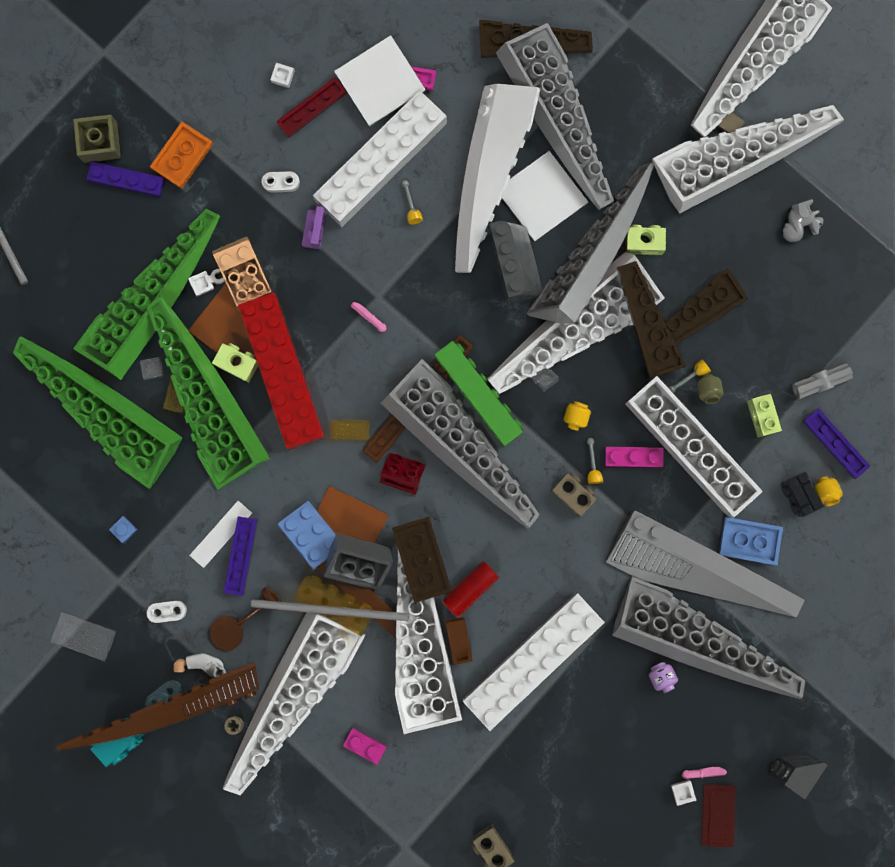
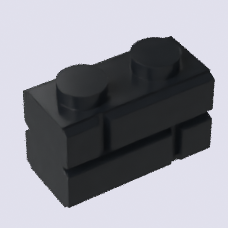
[781,472,824,517]

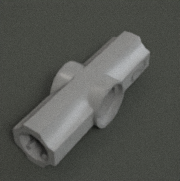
[792,363,853,400]

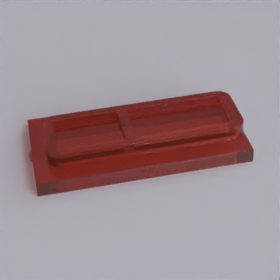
[702,784,736,848]

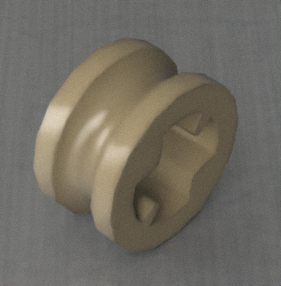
[224,716,244,735]

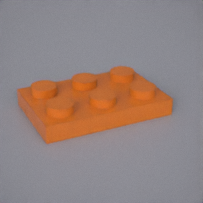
[150,122,214,189]

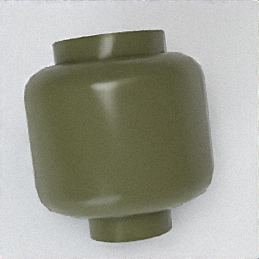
[697,374,724,404]

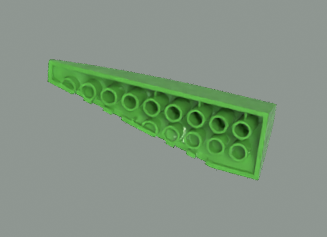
[73,209,220,380]
[147,296,270,490]
[13,337,182,489]

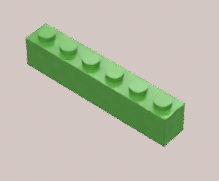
[434,341,523,447]

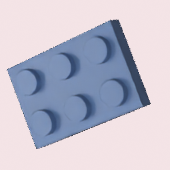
[277,501,336,570]
[718,517,783,565]

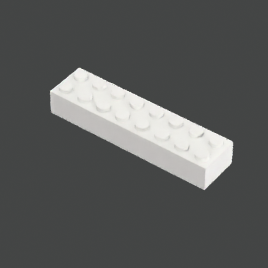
[313,91,447,227]
[625,376,763,518]
[463,592,605,731]

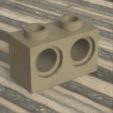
[551,473,597,517]
[471,824,515,867]

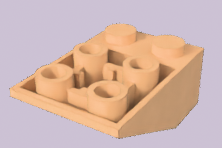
[212,236,272,306]

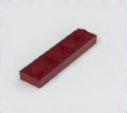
[276,77,347,138]

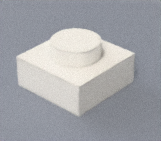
[270,63,295,88]
[671,780,696,806]

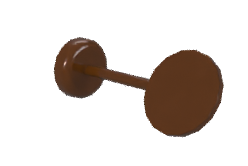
[209,586,282,651]

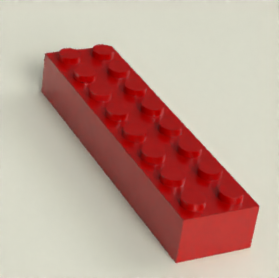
[238,292,326,451]

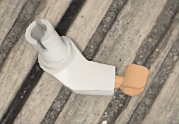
[174,653,226,677]

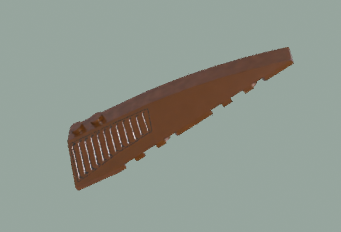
[56,662,259,751]

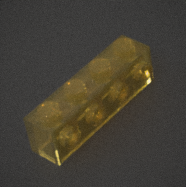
[294,575,373,636]

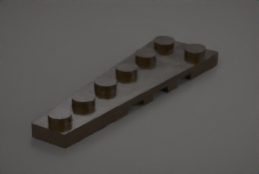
[616,261,686,378]
[665,268,748,345]

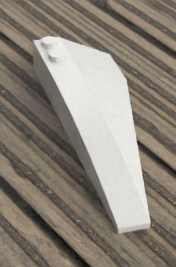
[455,84,540,273]

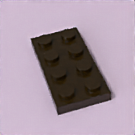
[392,516,452,603]

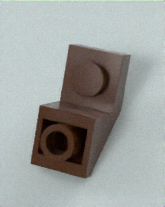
[445,617,472,665]

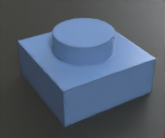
[109,516,138,543]

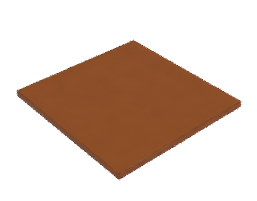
[188,283,254,366]
[317,486,389,543]

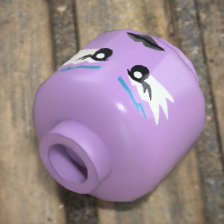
[649,662,678,693]

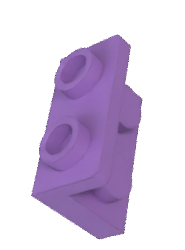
[302,206,327,250]

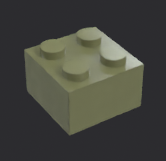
[73,115,121,163]

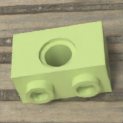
[625,225,666,255]
[212,343,258,383]
[747,394,782,438]

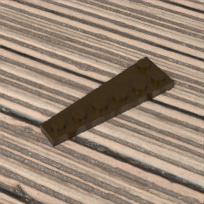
[479,20,593,58]

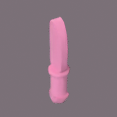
[351,302,387,332]
[681,767,727,780]

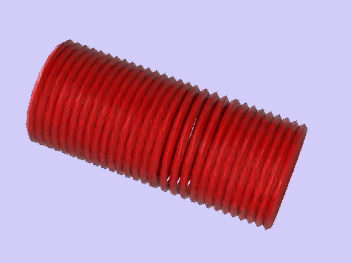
[442,561,500,618]

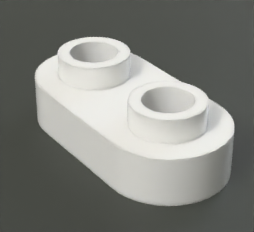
[262,171,300,193]
[147,601,187,623]

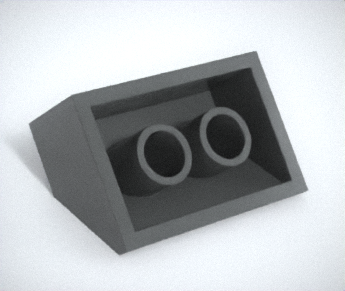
[323,533,393,591]
[769,753,828,799]

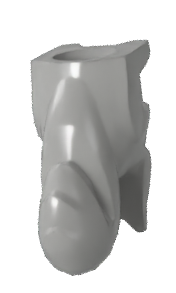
[783,199,823,242]

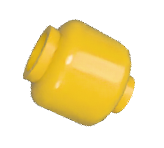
[563,401,591,431]
[814,476,843,506]

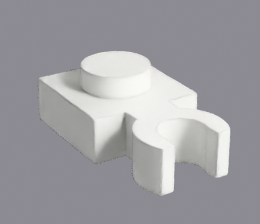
[188,269,225,297]

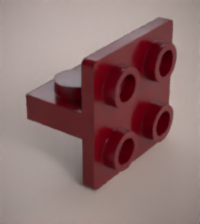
[379,453,426,495]

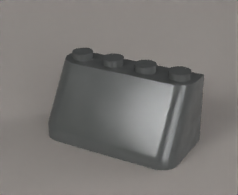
[489,221,542,305]

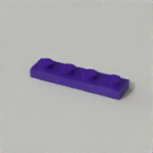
[87,161,165,197]
[802,408,870,479]
[223,516,258,596]

